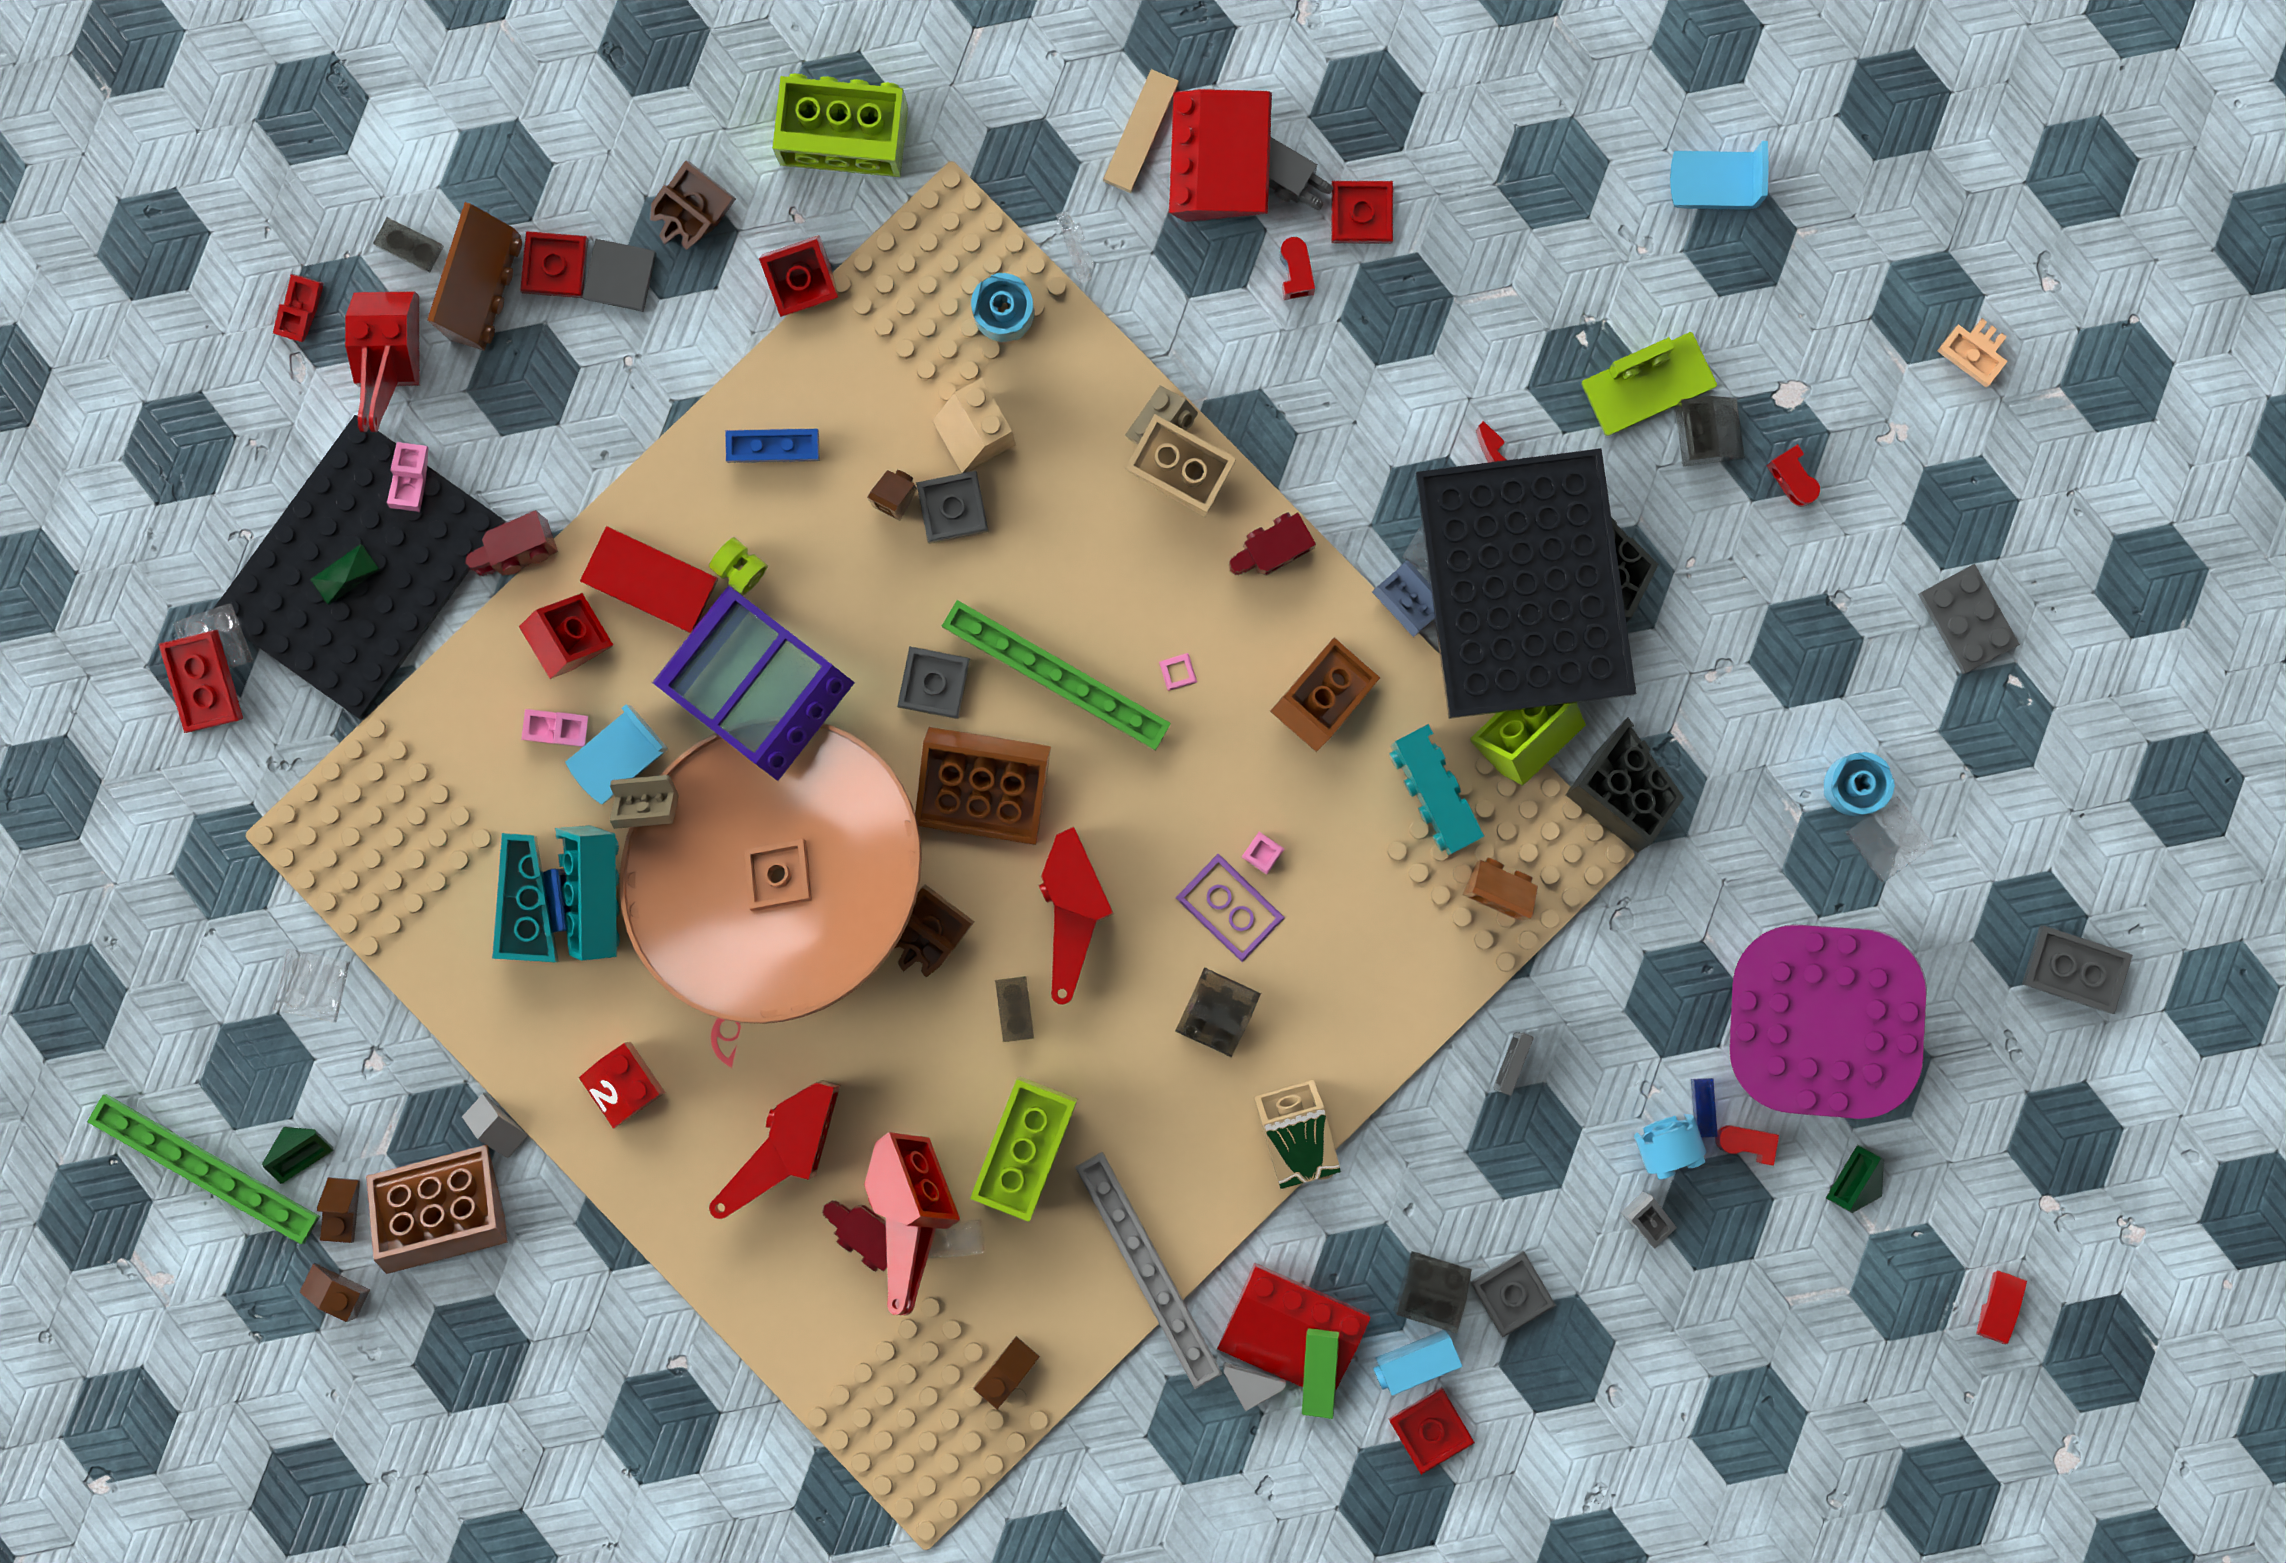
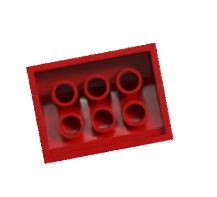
[1169,89,1272,222]
[1217,1263,1371,1390]

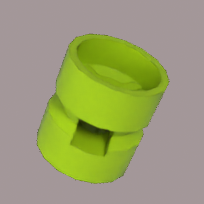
[709,537,768,596]

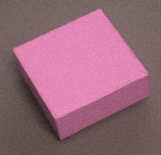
[1159,653,1197,691]
[1241,832,1284,875]

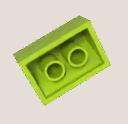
[1470,703,1586,785]

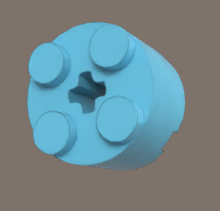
[971,273,1035,342]
[1824,752,1895,816]
[1634,1114,1707,1179]

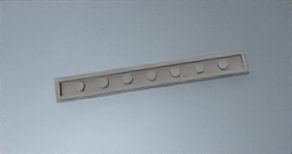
[1075,1152,1222,1389]

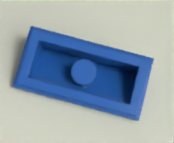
[543,869,570,933]

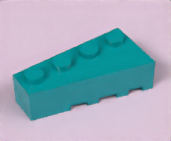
[1389,724,1484,855]
[555,825,620,961]
[492,833,559,962]

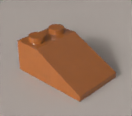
[1270,637,1380,752]
[1462,857,1538,920]

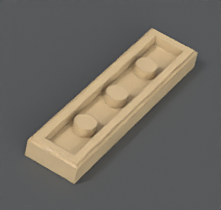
[1103,69,1179,193]

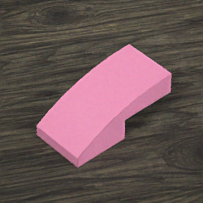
[387,442,428,512]
[521,709,588,747]

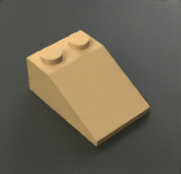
[1125,414,1237,517]

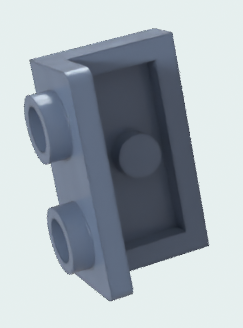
[1372,560,1435,637]

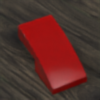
[272,274,324,342]
[1476,421,1507,463]
[1976,1270,2027,1345]

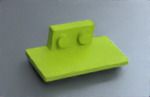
[1581,332,1717,436]

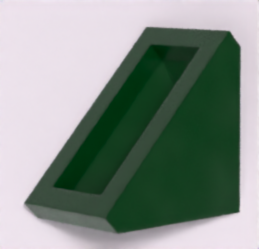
[310,544,380,605]
[262,1127,334,1184]
[1826,1145,1884,1213]

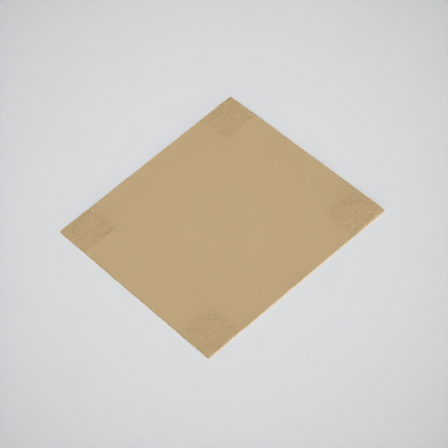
[246,161,1634,1550]

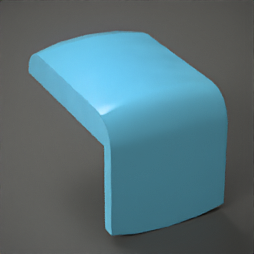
[1670,141,1769,210]
[565,704,668,804]

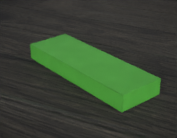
[1302,1328,1339,1419]

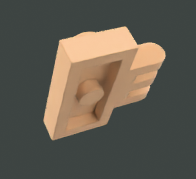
[1937,318,2008,387]

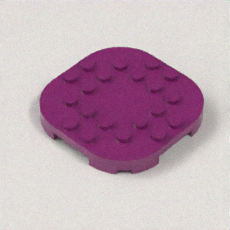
[1729,924,1927,1119]

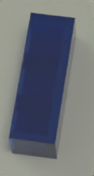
[1690,1078,1718,1138]

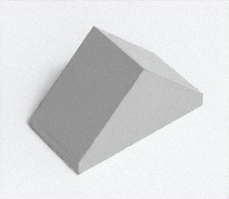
[462,1093,529,1158]
[1621,1192,1677,1249]
[1223,1362,1286,1411]

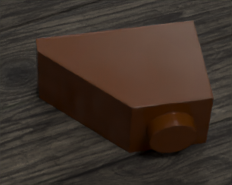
[867,469,917,521]
[300,1263,370,1322]
[973,1336,1040,1410]

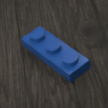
[725,429,820,463]

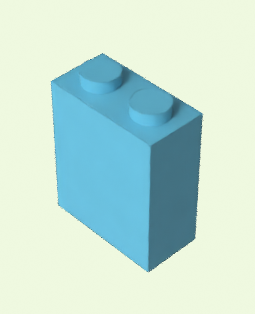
[1373,1330,1462,1396]

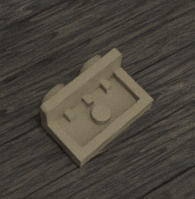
[1125,385,1198,445]
[610,775,679,829]

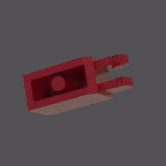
[465,510,558,577]
[1229,512,1316,576]
[822,1200,887,1272]

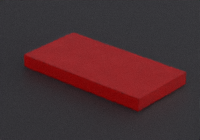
[580,526,718,633]

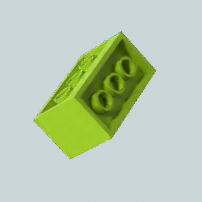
[772,73,908,178]
[970,1076,1078,1222]

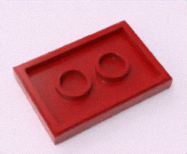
[158,629,244,733]

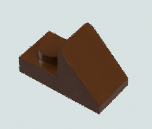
[317,1177,360,1243]

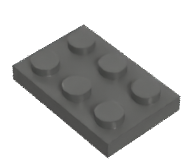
[1918,564,2020,674]
[2022,925,2133,1014]

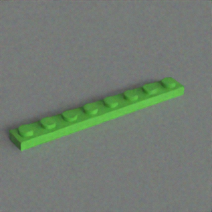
[942,600,1171,751]
[87,1094,320,1245]

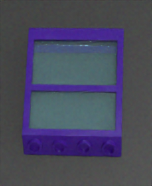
[652,585,855,781]

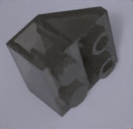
[1675,396,1745,467]
[1175,967,1261,1057]
[1393,1251,1472,1334]

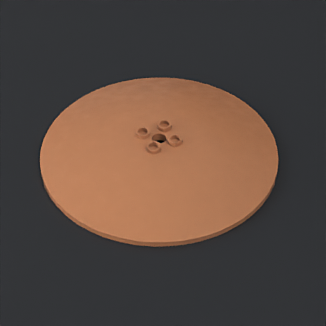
[619,717,922,1024]

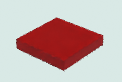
[1331,181,1393,244]
[520,231,588,298]
[1388,1387,1475,1475]

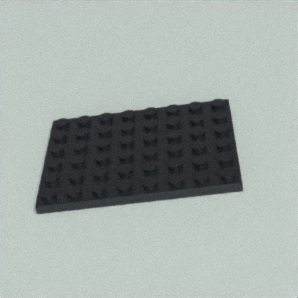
[210,415,505,720]
[1415,448,1636,719]

